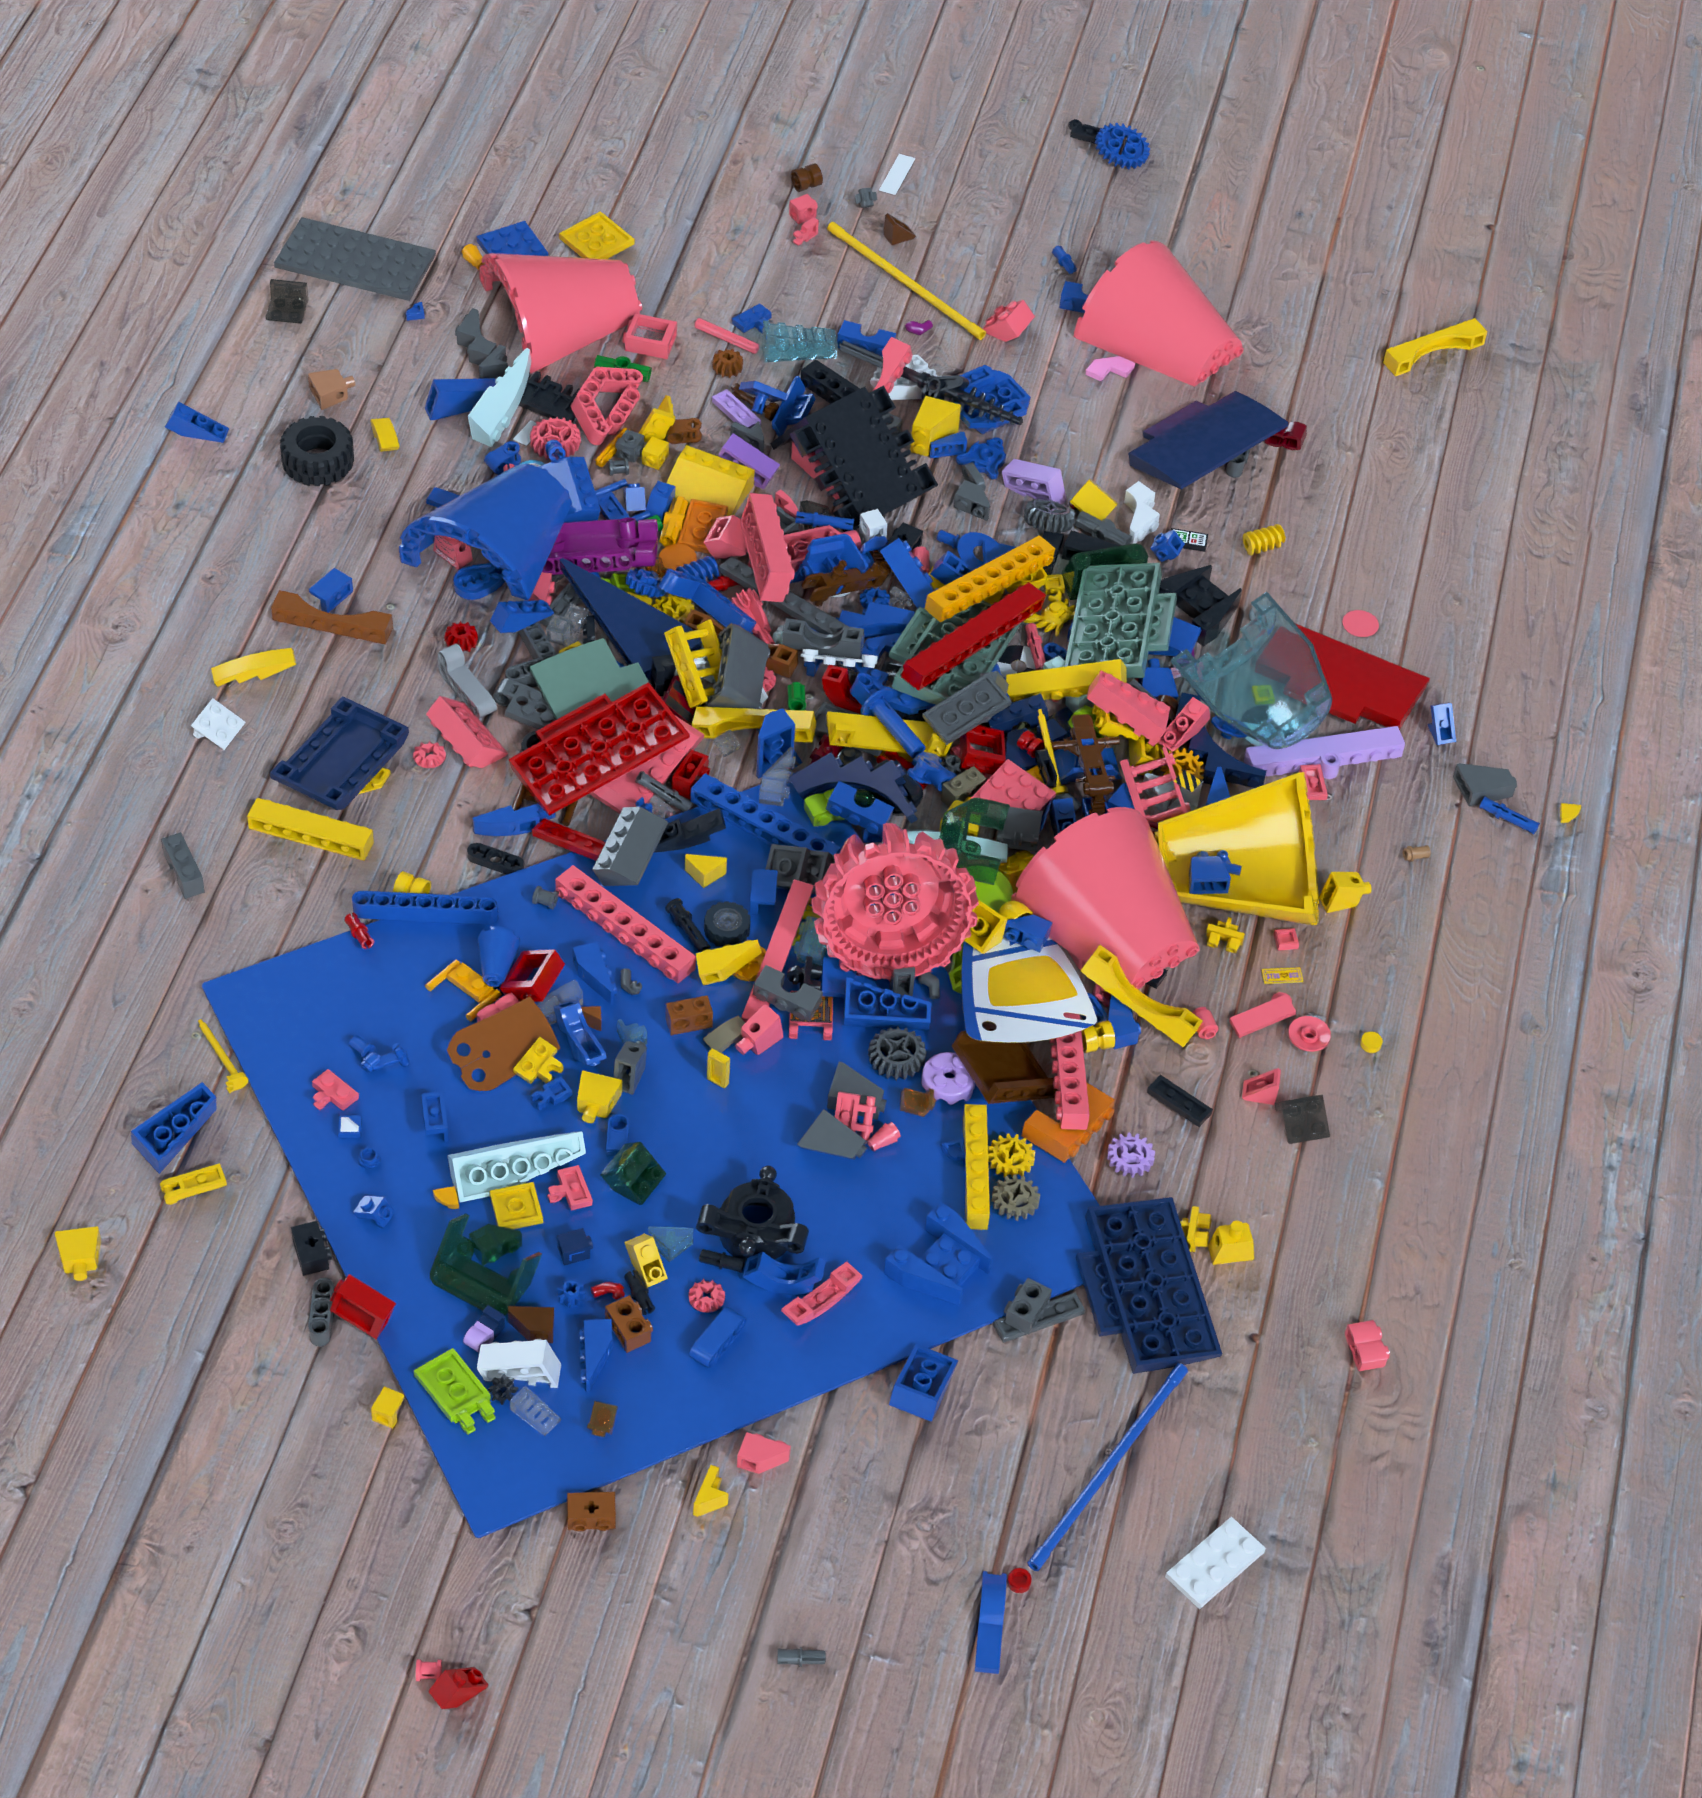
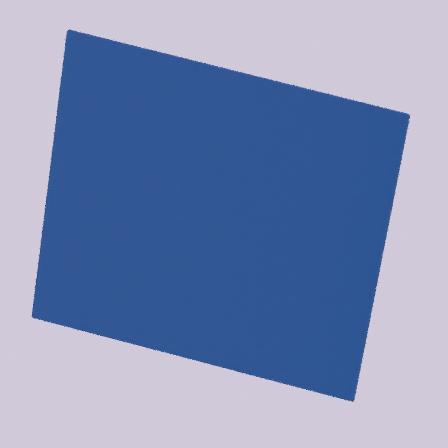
[202,770,1100,1538]

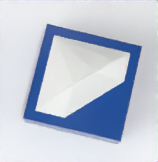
[338,1115,362,1138]

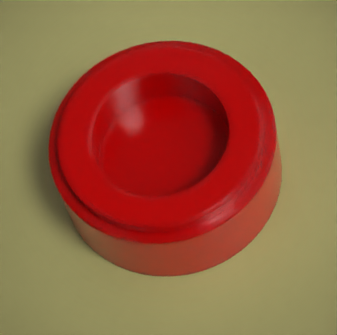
[1007,1568,1032,1593]

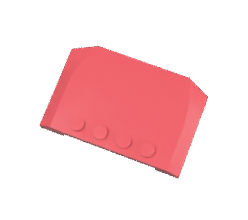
[589,716,704,814]

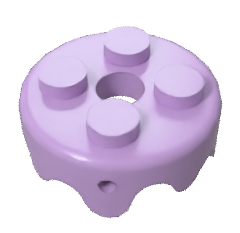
[921,1052,975,1105]

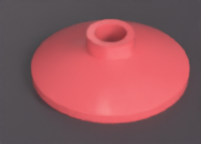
[1288,1016,1331,1052]

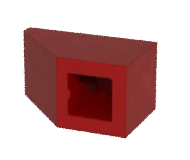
[428,1667,489,1709]

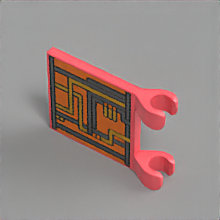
[789,991,833,1040]

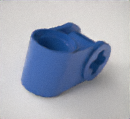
[484,441,521,475]

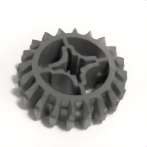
[1023,499,1075,533]
[868,1026,926,1080]

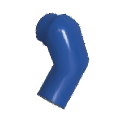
[1216,850,1242,876]

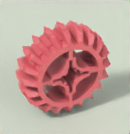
[530,416,581,460]

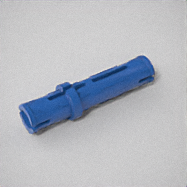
[795,511,854,530]
[1479,796,1540,835]

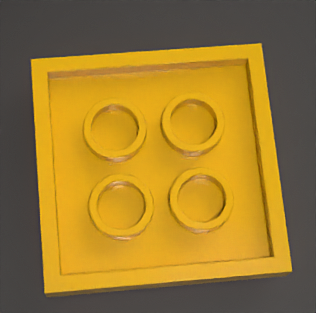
[559,211,635,259]

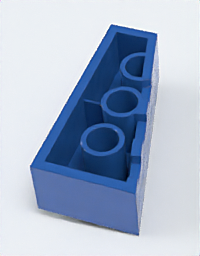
[880,538,938,609]
[131,1082,217,1174]

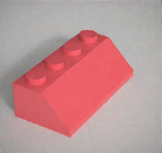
[426,696,508,768]

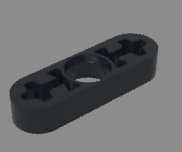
[467,843,524,875]

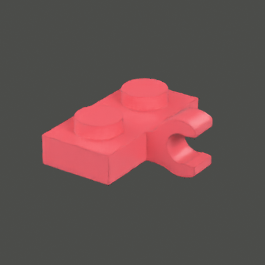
[312,1069,359,1111]
[547,1165,593,1211]

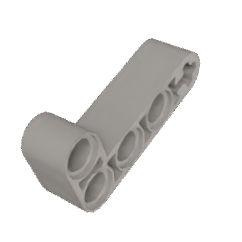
[438,644,497,719]

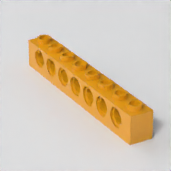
[925,535,1055,623]

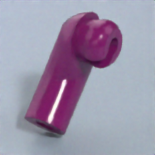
[905,320,933,335]

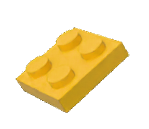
[490,1182,543,1232]

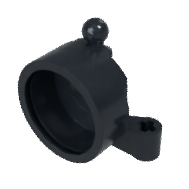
[696,1166,809,1262]

